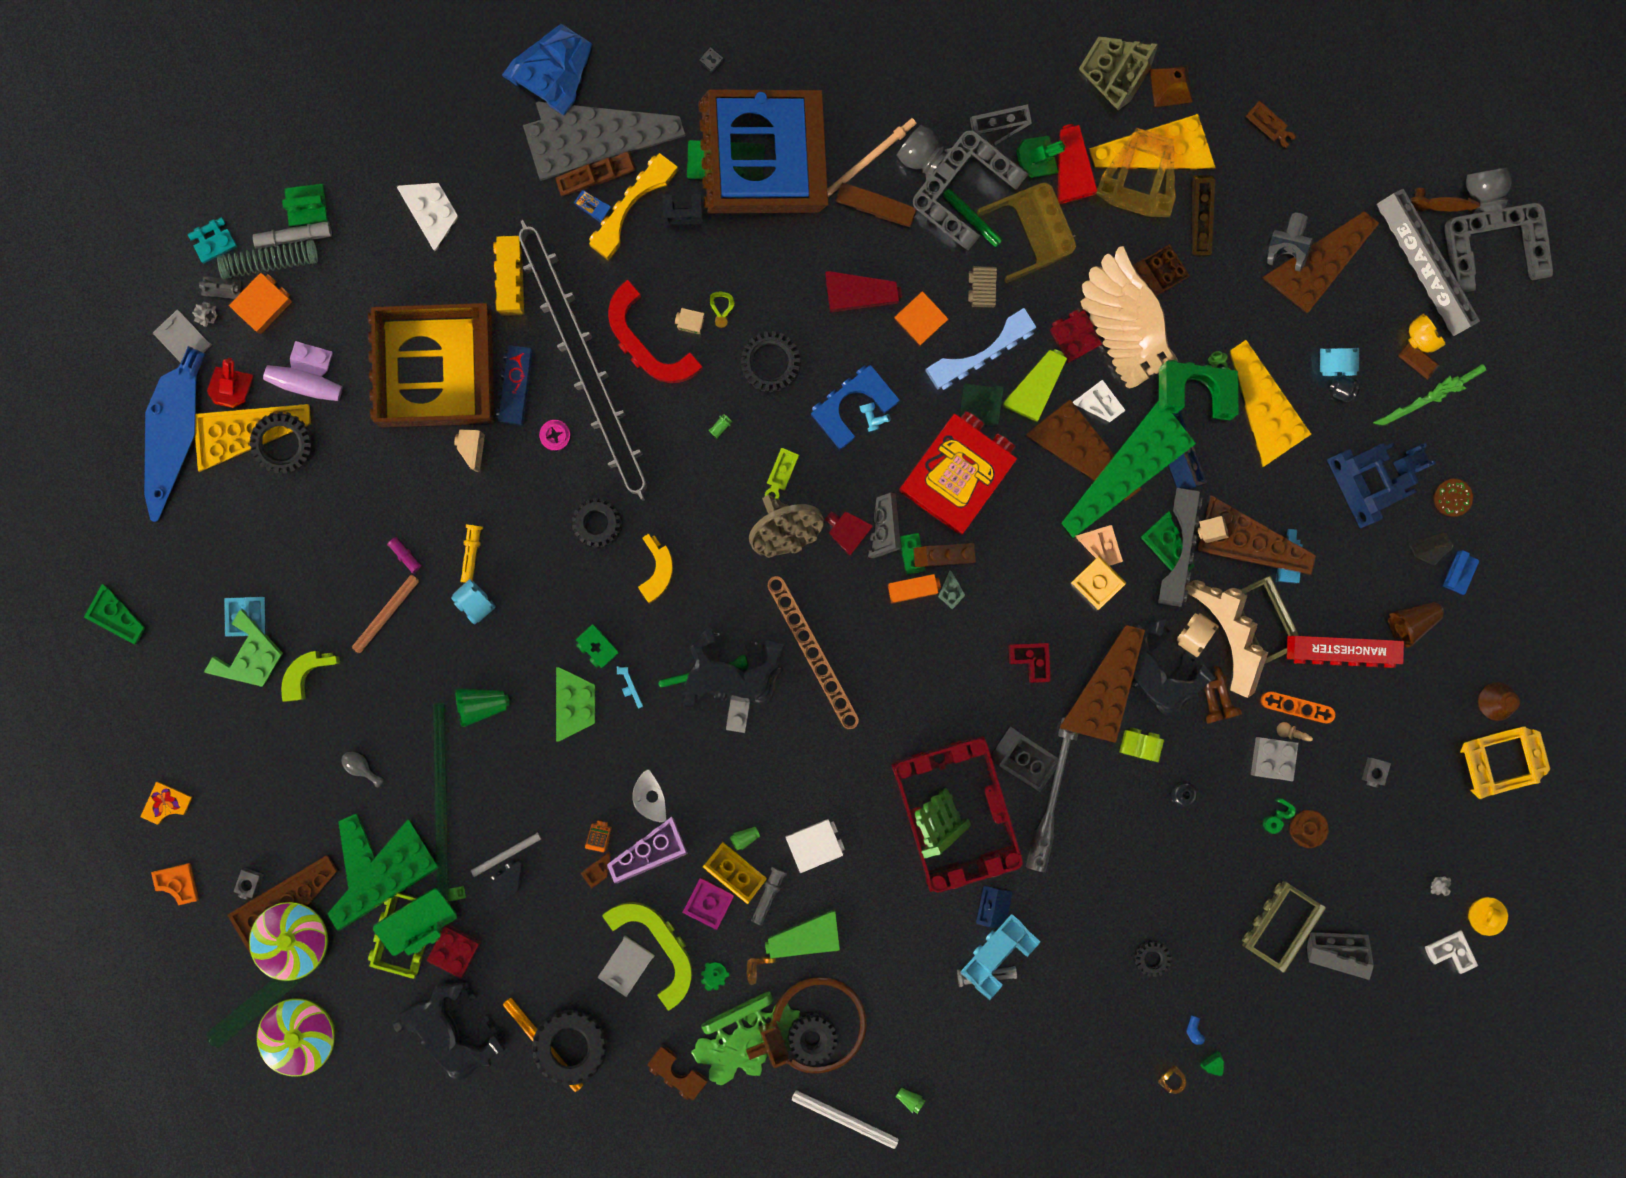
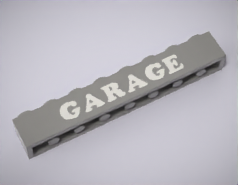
[1377,189,1480,336]

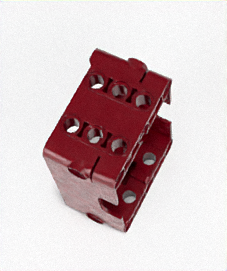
[891,736,1023,893]

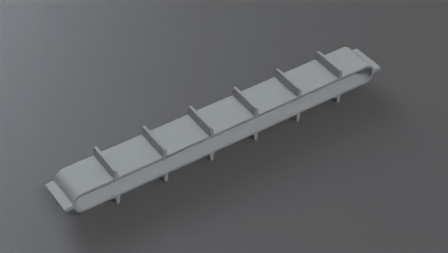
[519,220,647,501]

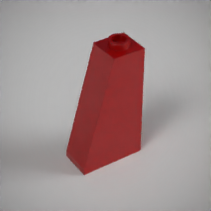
[1058,124,1097,204]

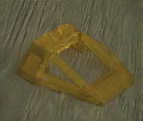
[1096,128,1176,217]

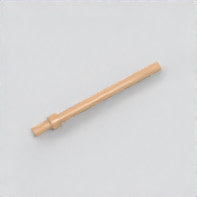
[827,118,917,197]

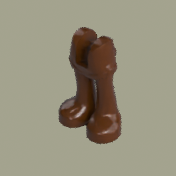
[1204,666,1242,724]

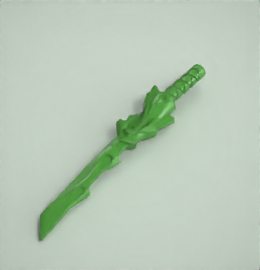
[1373,364,1486,425]

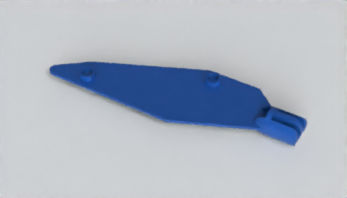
[144,346,206,522]

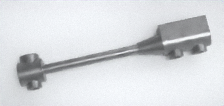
[1026,718,1078,872]

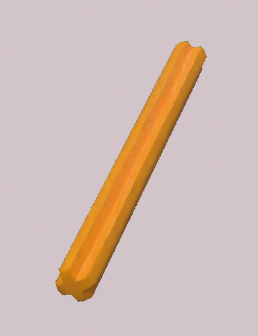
[503,998,583,1092]

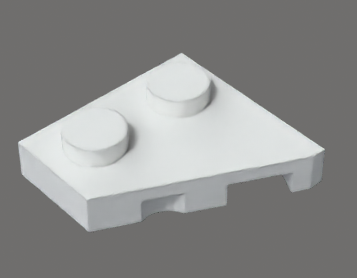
[1073,380,1125,422]

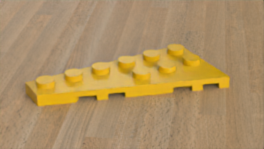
[1088,114,1215,170]
[1229,340,1311,467]
[195,404,311,472]

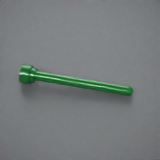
[658,654,749,687]

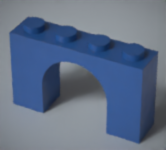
[811,365,900,450]

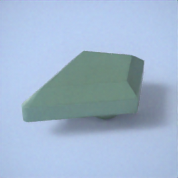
[938,571,965,609]

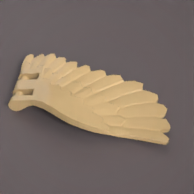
[1080,246,1178,388]

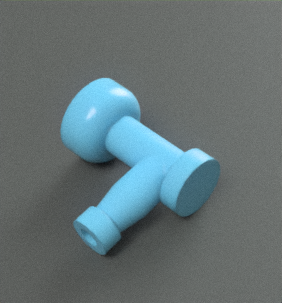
[860,402,891,432]

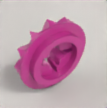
[539,420,570,450]

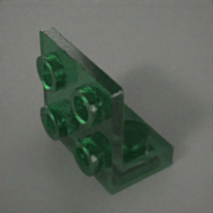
[959,384,1004,427]

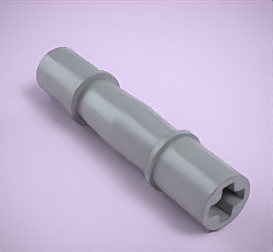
[253,221,332,249]

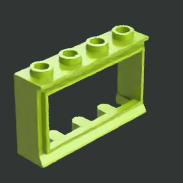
[368,892,426,979]

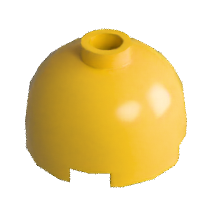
[1408,313,1445,353]

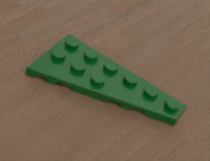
[328,819,438,931]

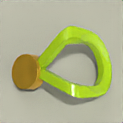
[710,291,734,328]

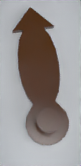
[1410,188,1480,212]

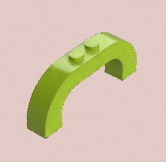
[602,902,692,1011]

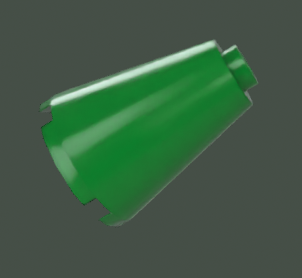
[455,689,509,727]

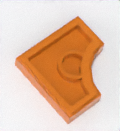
[151,863,199,905]

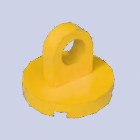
[1468,897,1508,936]

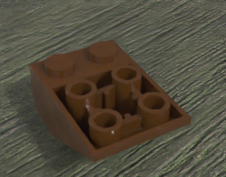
[1133,244,1190,297]

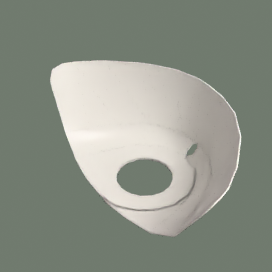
[632,770,666,822]

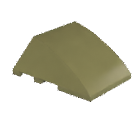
[1079,37,1158,110]

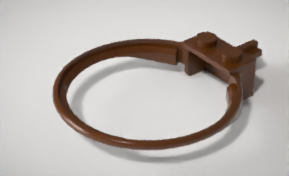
[746,977,867,1073]

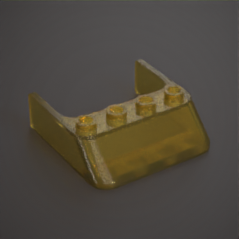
[977,183,1076,283]

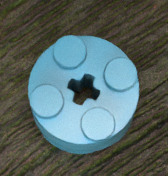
[1320,348,1359,376]
[451,579,496,625]

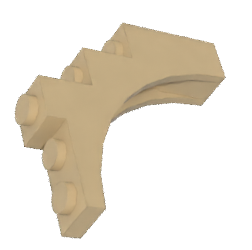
[1185,580,1268,698]

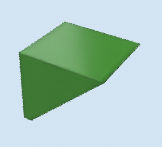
[446,886,466,901]
[744,1013,764,1026]

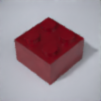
[427,924,482,979]

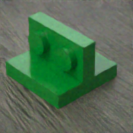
[282,184,328,227]

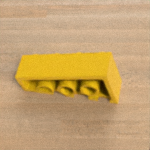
[493,236,524,316]

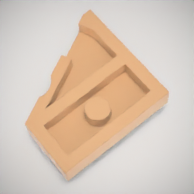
[1076,525,1123,566]

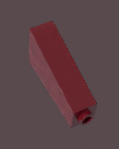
[825,271,902,312]

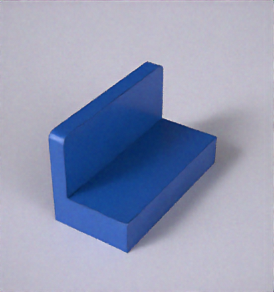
[1443,550,1479,595]

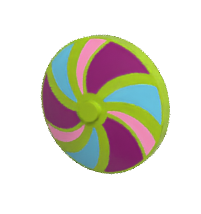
[249,902,328,981]
[257,998,335,1076]

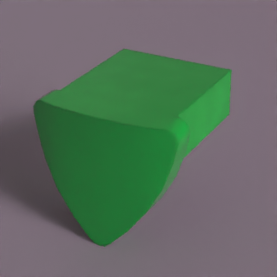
[1200,1051,1224,1076]

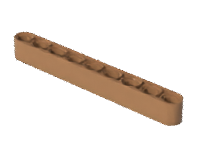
[768,576,859,729]

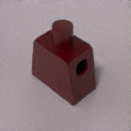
[825,511,873,555]

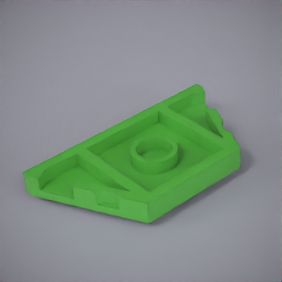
[556,667,595,741]

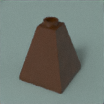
[1150,64,1193,107]

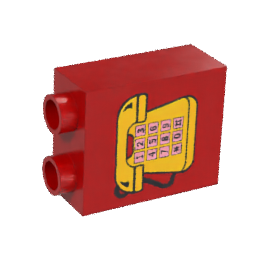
[899,411,1017,536]

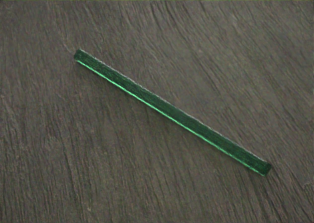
[433,703,448,902]

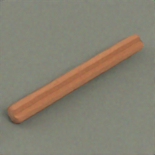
[352,575,419,653]

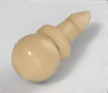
[1277,722,1313,741]

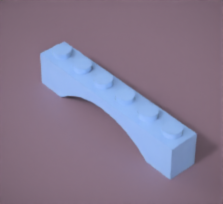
[926,308,1036,390]

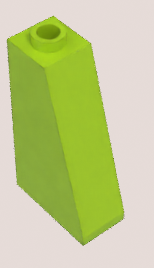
[1002,349,1067,422]

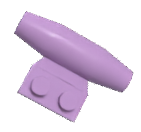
[263,341,343,401]

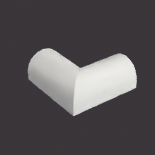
[1425,930,1478,974]

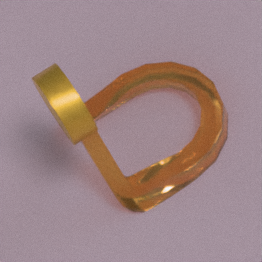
[747,957,776,985]
[1158,1066,1186,1094]

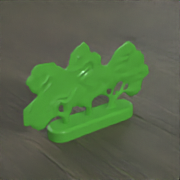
[692,992,800,1085]

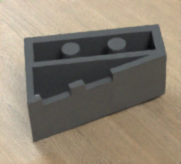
[969,104,1032,146]

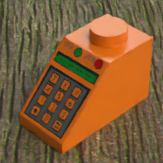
[585,821,612,852]

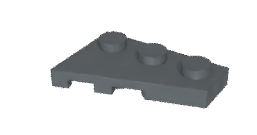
[868,493,901,558]

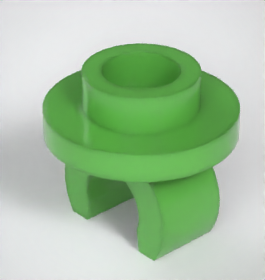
[1208,351,1228,368]

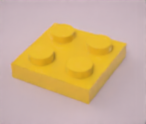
[1072,556,1126,610]

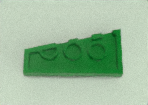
[338,813,376,888]

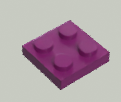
[682,877,734,930]

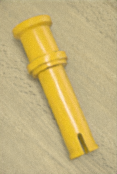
[460,524,483,582]

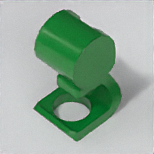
[1263,798,1295,834]

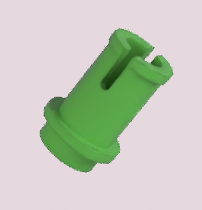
[708,414,732,439]

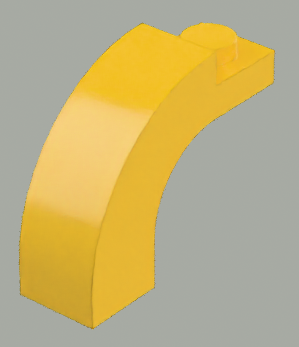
[638,534,673,603]

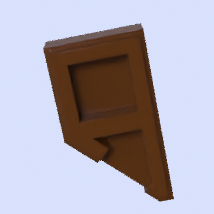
[581,852,611,889]

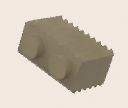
[968,266,997,308]

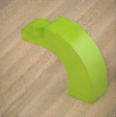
[281,651,340,702]

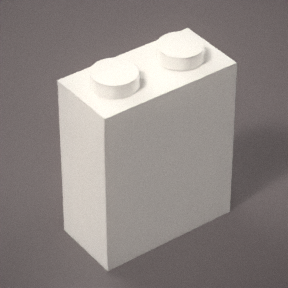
[786,819,845,873]

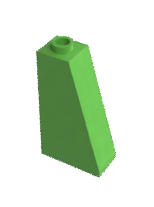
[765,910,840,958]

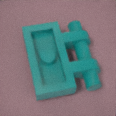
[188,217,237,264]

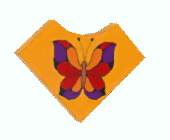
[140,782,193,825]

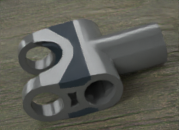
[1268,213,1313,272]

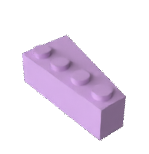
[607,817,688,883]

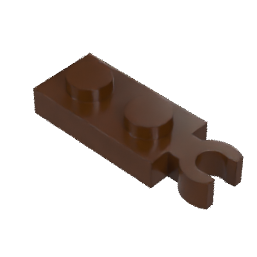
[1245,101,1296,148]

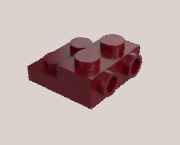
[1050,309,1102,363]

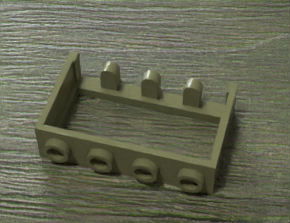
[1240,576,1299,664]
[1242,881,1326,973]

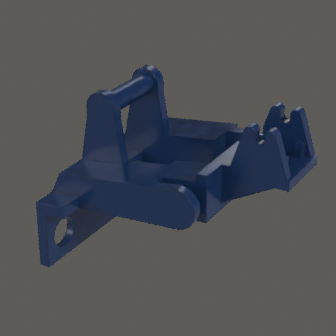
[1327,443,1436,528]

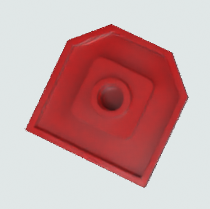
[207,358,254,408]

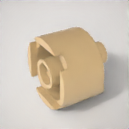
[1177,613,1219,657]

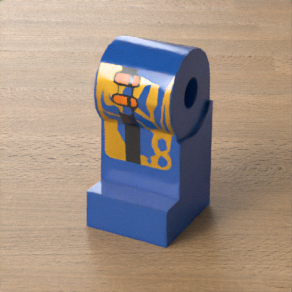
[574,190,612,223]

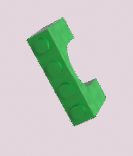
[1159,360,1239,420]

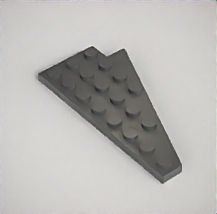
[523,102,686,181]

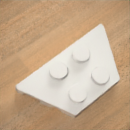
[397,183,459,251]

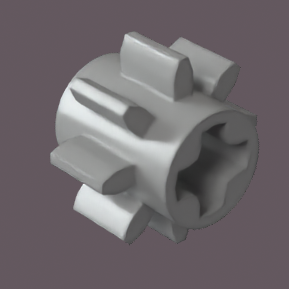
[192,301,218,327]

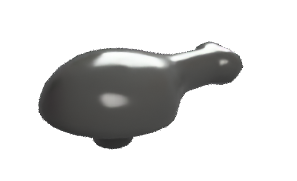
[341,751,384,787]

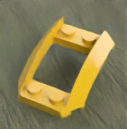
[1460,726,1550,799]

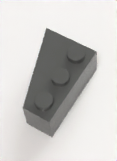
[1307,932,1374,980]

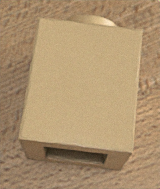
[675,308,705,334]
[1198,516,1229,543]

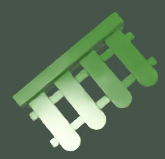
[915,788,972,858]

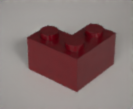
[1008,643,1050,683]

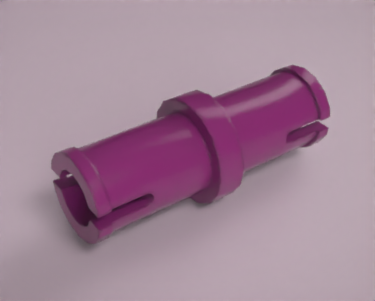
[387,537,422,573]

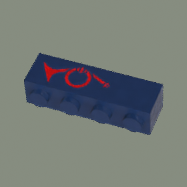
[496,345,533,426]

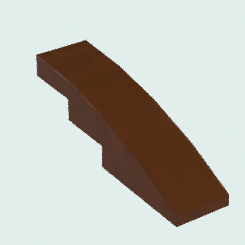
[555,151,636,196]
[836,183,917,227]

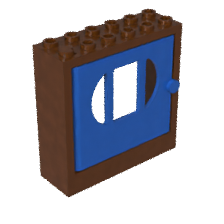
[699,90,828,213]

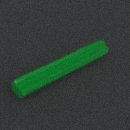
[943,188,1002,247]

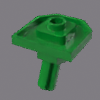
[1016,136,1066,178]

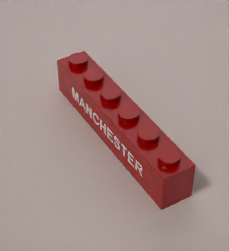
[1287,636,1404,668]

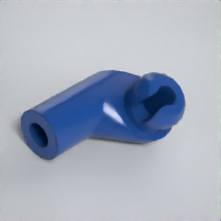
[1187,1015,1205,1045]

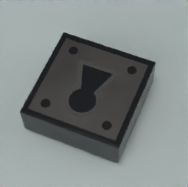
[698,46,725,74]

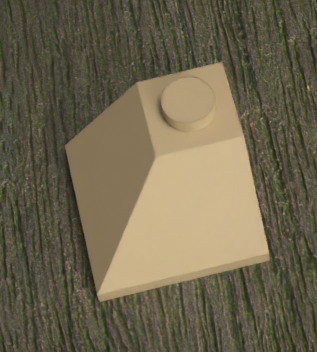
[455,430,485,472]

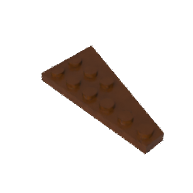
[1262,211,1379,313]
[1059,625,1145,743]
[227,855,338,955]

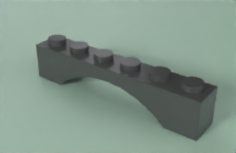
[1158,488,1203,607]

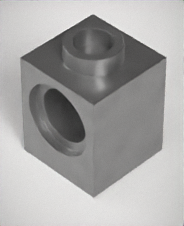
[1362,757,1391,788]
[234,868,264,900]

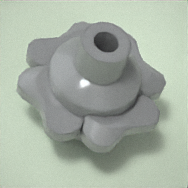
[1431,876,1451,896]

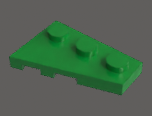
[1141,511,1194,571]
[84,584,145,645]

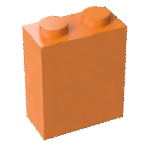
[229,273,292,334]
[888,574,941,604]

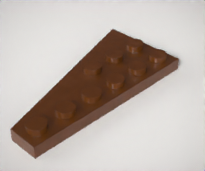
[1025,400,1141,501]
[1198,495,1316,575]

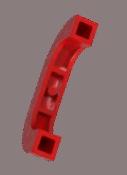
[608,280,703,383]

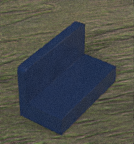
[976,886,1012,929]

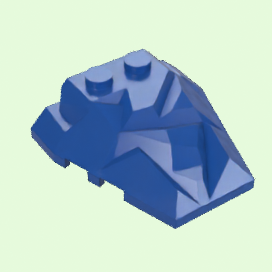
[502,24,592,116]

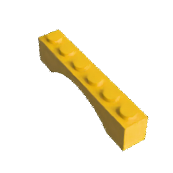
[589,153,679,260]

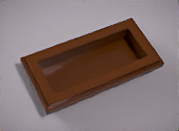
[1398,343,1439,380]

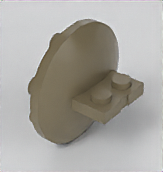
[749,495,824,558]

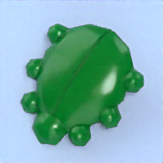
[701,962,729,991]

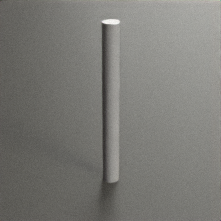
[471,833,541,877]

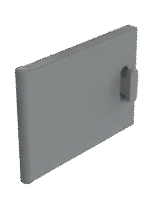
[153,309,212,363]
[598,936,655,997]

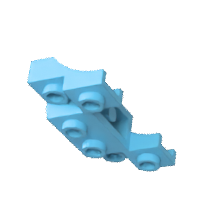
[961,914,1040,1000]

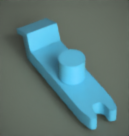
[617,666,643,708]

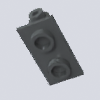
[199,276,242,299]

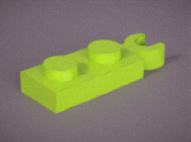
[765,448,799,499]

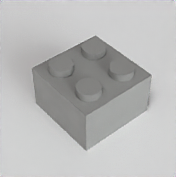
[1251,737,1298,781]

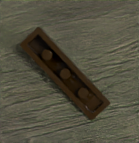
[1192,175,1215,255]

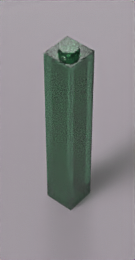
[206,974,310,1049]

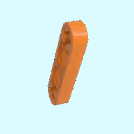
[1261,692,1335,723]

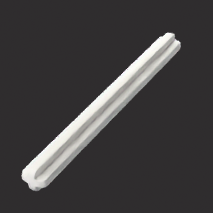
[792,1091,899,1149]

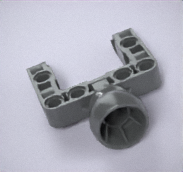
[897,124,1029,250]
[1445,168,1553,293]

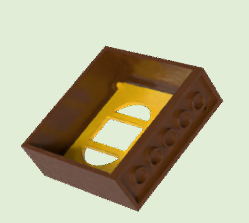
[368,303,495,428]

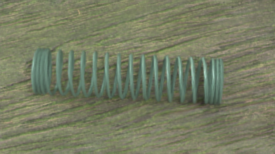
[217,239,318,279]

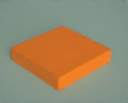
[894,291,948,346]

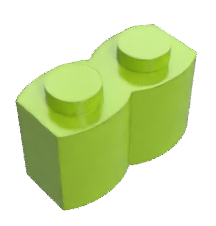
[1119,727,1164,762]

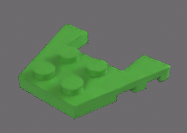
[204,608,283,687]

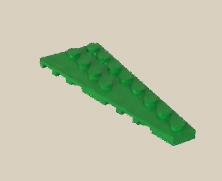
[1061,401,1196,538]

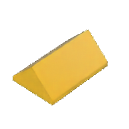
[703,842,767,904]

